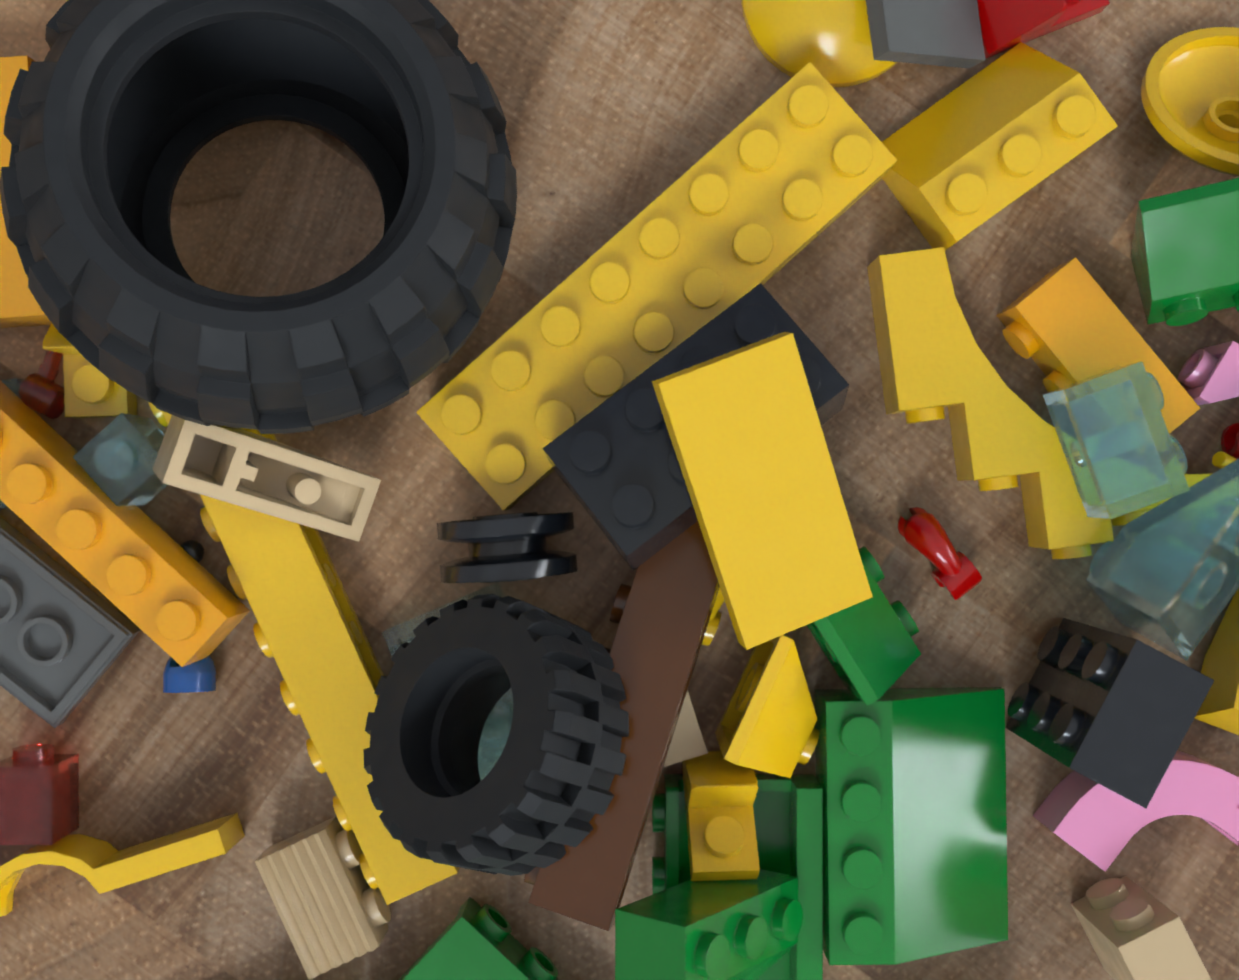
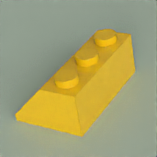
[882,42,1118,251]

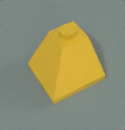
[715,633,820,778]

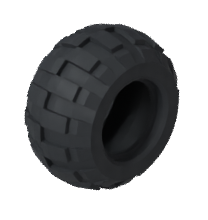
[0,0,517,434]

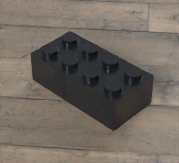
[543,283,849,571]

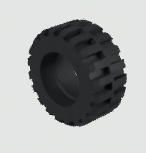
[363,594,629,876]

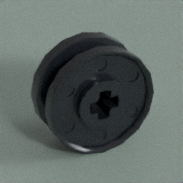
[437,512,578,583]

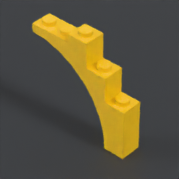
[867,247,1239,559]

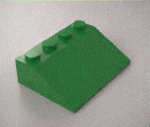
[814,687,1008,965]

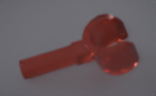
[19,350,65,419]

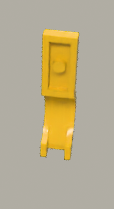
[0,813,245,917]

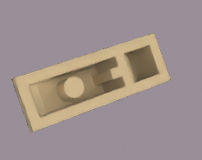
[152,415,381,542]

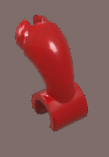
[897,507,983,600]

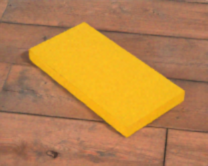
[652,332,873,650]

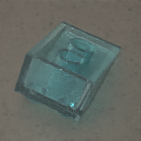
[1086,459,1239,661]

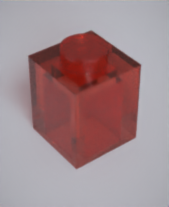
[0,744,79,845]

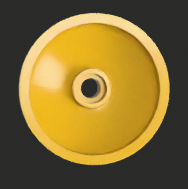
[741,0,898,88]
[1141,27,1239,176]

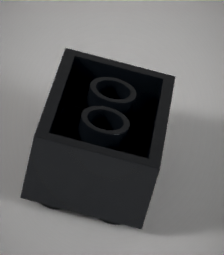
[1005,618,1214,808]

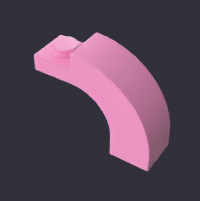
[1033,751,1239,872]

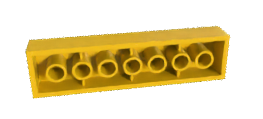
[416,62,897,511]

